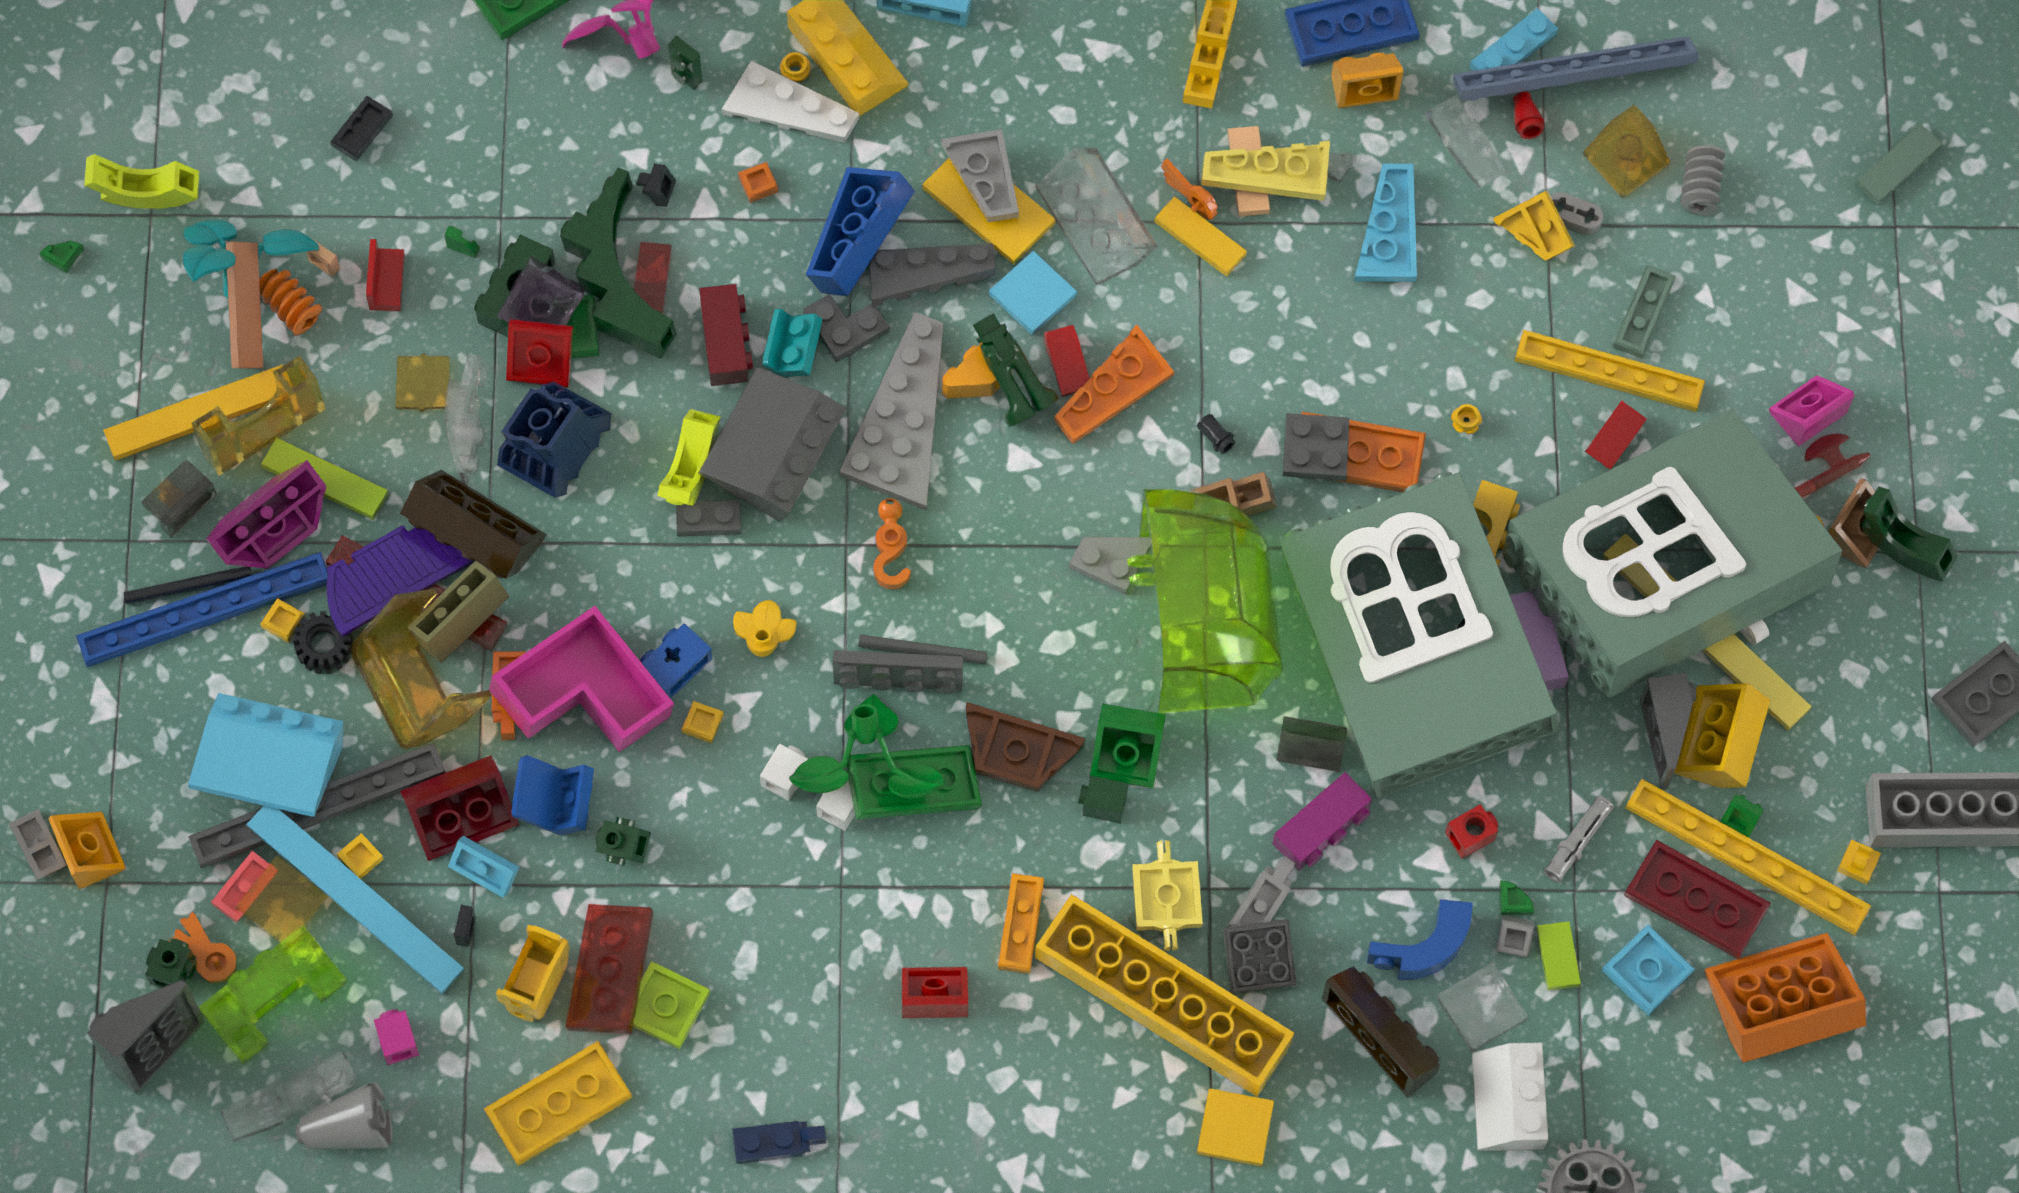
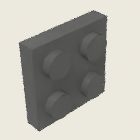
[1282,413,1349,481]

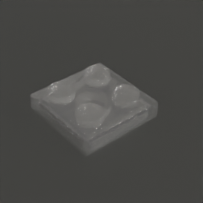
[1437,963,1528,1052]

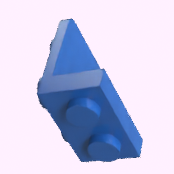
[512,755,594,835]

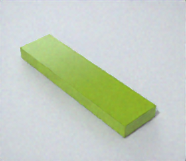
[261,438,389,520]

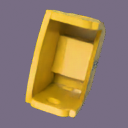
[496,924,569,1022]

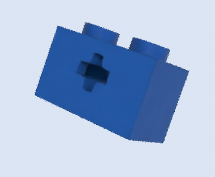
[640,623,713,699]

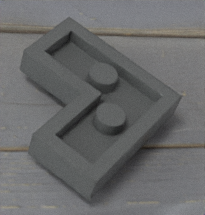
[803,294,890,362]

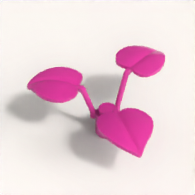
[562,0,660,59]

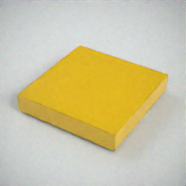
[1197,1088,1274,1167]

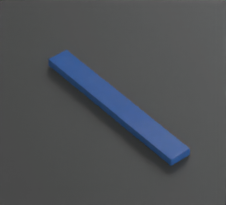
[76,552,328,667]

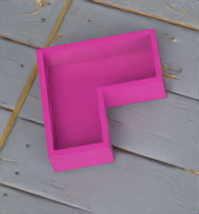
[489,606,674,752]

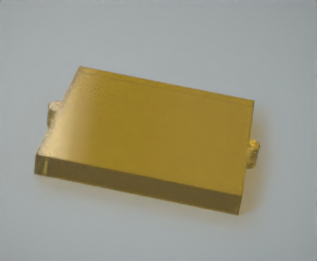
[395,353,450,412]

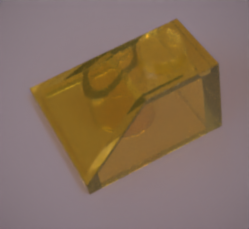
[1583,104,1670,198]

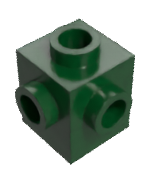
[596,817,651,866]
[145,938,197,988]

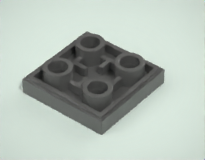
[1223,919,1296,993]

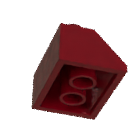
[400,755,519,861]

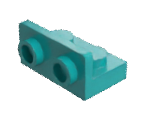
[762,308,823,378]

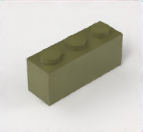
[407,561,510,663]

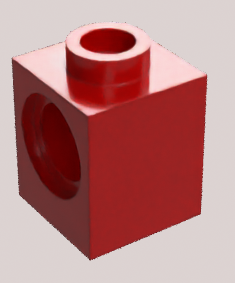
[1445,804,1499,859]

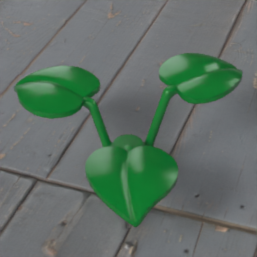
[789,694,944,798]

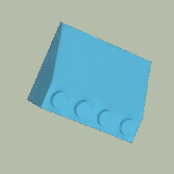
[188,693,343,817]

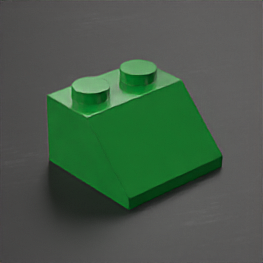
[1090,703,1166,788]

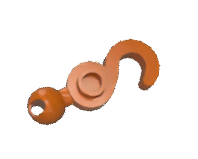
[873,498,911,590]

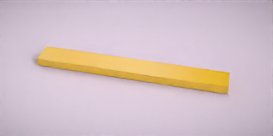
[1625,779,1871,936]

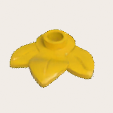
[733,600,797,657]

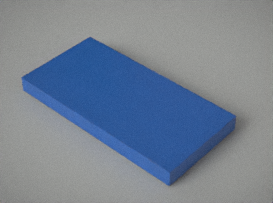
[1285,0,1420,67]

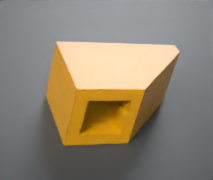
[942,343,1012,399]

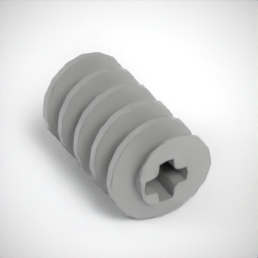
[1680,145,1726,216]

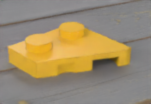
[1493,191,1575,261]

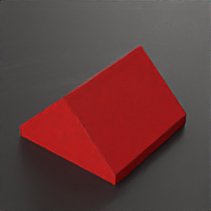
[902,967,968,1018]

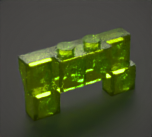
[199,925,347,1065]

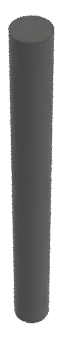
[858,634,987,664]

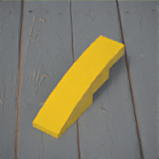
[1182,0,1238,109]

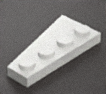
[721,61,859,143]

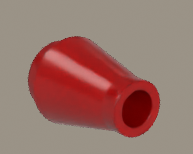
[1513,92,1545,139]

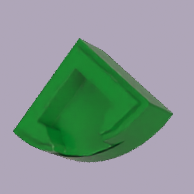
[444,226,480,258]
[39,241,84,273]
[1499,880,1534,915]

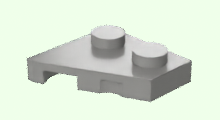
[1069,537,1153,595]

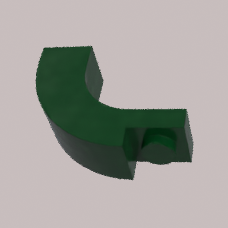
[1861,486,1957,582]

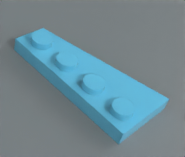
[1354,164,1417,282]

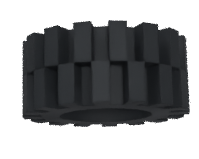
[293,611,354,674]

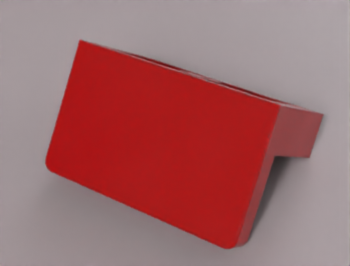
[366,239,405,311]

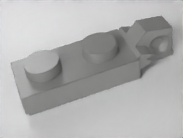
[1227,856,1295,926]

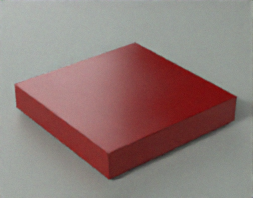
[506,319,573,387]

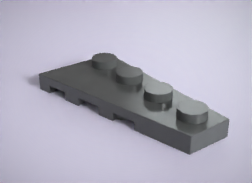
[869,244,995,307]

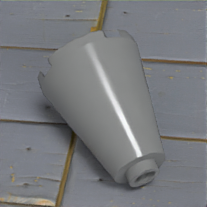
[296,1082,392,1149]

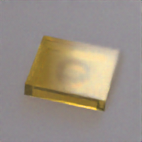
[235,856,328,948]

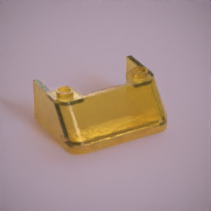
[352,589,492,749]

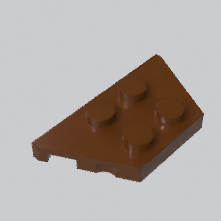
[965,702,1085,792]

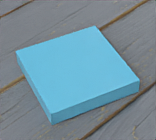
[989,251,1077,336]
[1601,924,1695,1016]

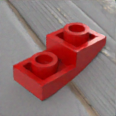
[1585,400,1647,469]

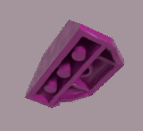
[206,460,326,569]

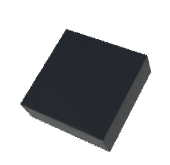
[454,904,476,947]

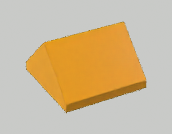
[48,812,126,889]

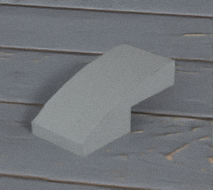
[9,809,67,880]

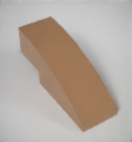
[1171,472,1278,527]

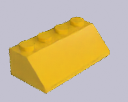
[787,0,908,117]

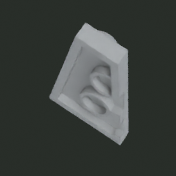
[941,129,1019,222]

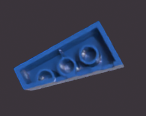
[806,167,915,296]

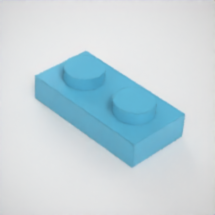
[448,836,519,898]

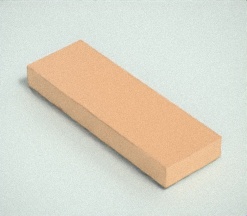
[1227,126,1270,217]

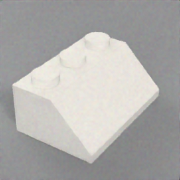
[1472,1043,1548,1151]

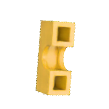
[1473,480,1521,567]

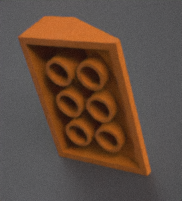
[1705,933,1866,1063]

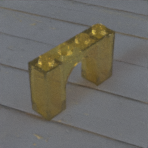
[191,356,325,476]

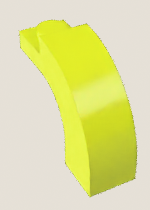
[84,154,199,209]
[657,409,721,506]

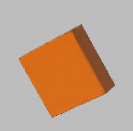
[738,162,779,203]

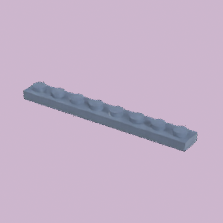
[1453,36,1698,101]

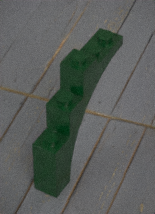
[560,167,677,359]

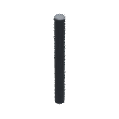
[123,566,252,605]

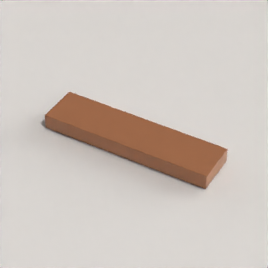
[226,242,263,369]

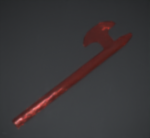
[1795,433,1871,498]

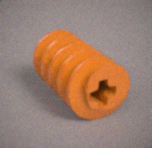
[259,269,323,336]

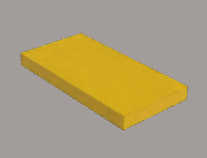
[922,158,1056,265]
[484,1041,632,1166]

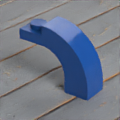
[1367,899,1473,980]

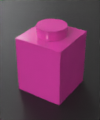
[373,1009,419,1065]

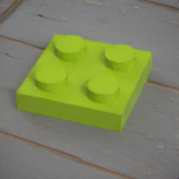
[621,961,710,1050]

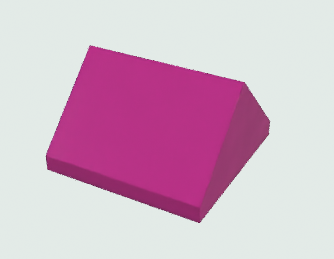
[1768,375,1854,447]

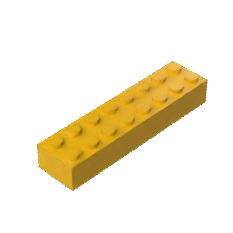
[1035,894,1295,1097]

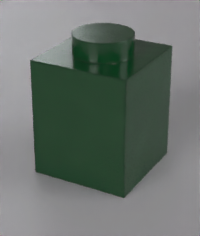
[1078,775,1129,824]

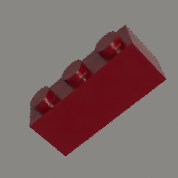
[699,284,753,386]

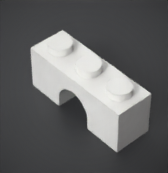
[760,744,855,831]

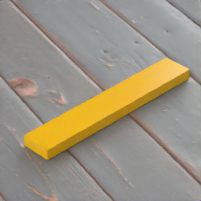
[1514,329,1705,412]
[103,364,294,461]

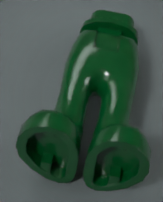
[973,313,1059,427]

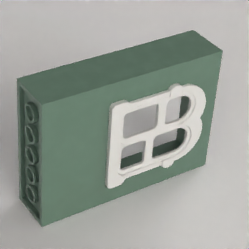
[1502,408,1842,698]
[1279,472,1559,799]

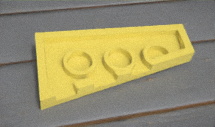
[1201,141,1330,201]

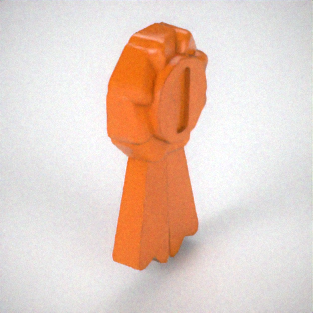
[1160,158,1218,220]
[169,912,237,983]

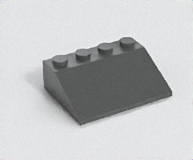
[698,367,846,522]
[87,980,205,1094]

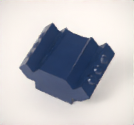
[497,381,612,498]

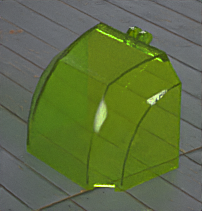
[1127,489,1283,713]

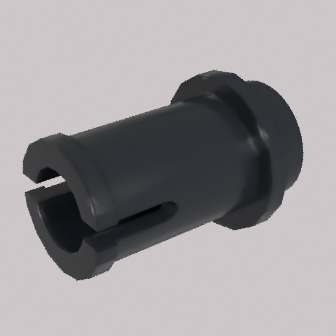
[1197,414,1236,454]

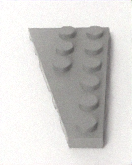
[839,312,943,511]

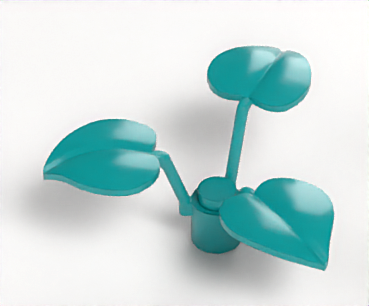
[183,219,319,298]

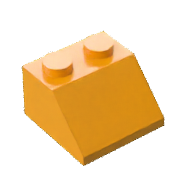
[1331,52,1403,108]

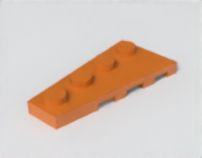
[1054,324,1174,444]

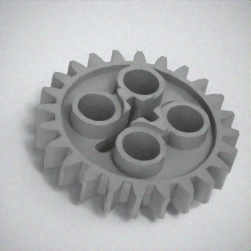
[1537,1139,1646,1193]

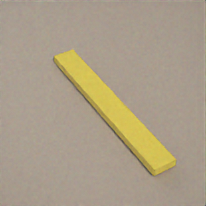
[1602,533,1812,731]

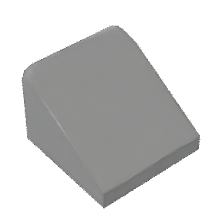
[1496,915,1535,958]

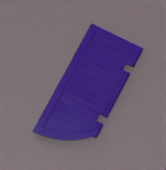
[326,525,473,637]

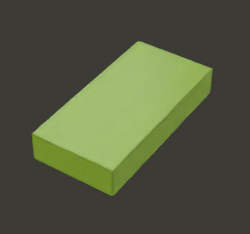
[1536,921,1581,991]

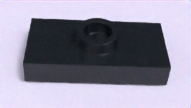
[330,96,393,162]

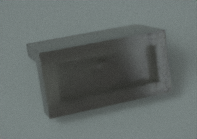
[142,460,217,538]
[1276,716,1347,772]

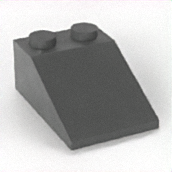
[1640,672,1696,790]

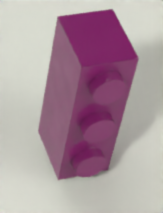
[1272,772,1372,871]

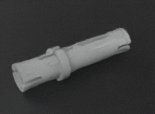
[1543,795,1614,883]

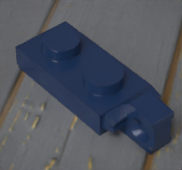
[732,1121,826,1164]

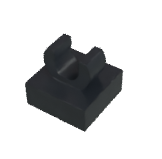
[636,164,676,207]

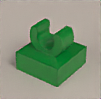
[1720,794,1764,838]

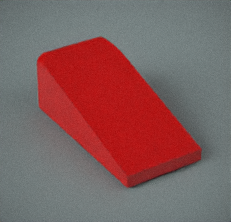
[1044,325,1090,397]

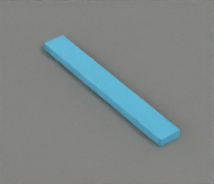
[246,806,464,995]

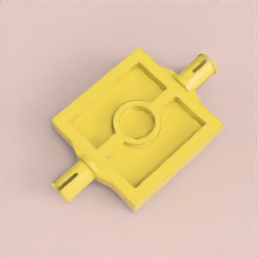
[1132,840,1203,951]

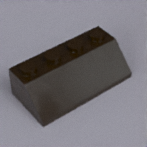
[400,470,546,579]
[1322,966,1440,1098]

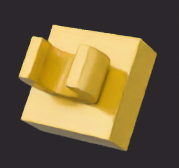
[1837,839,1881,885]

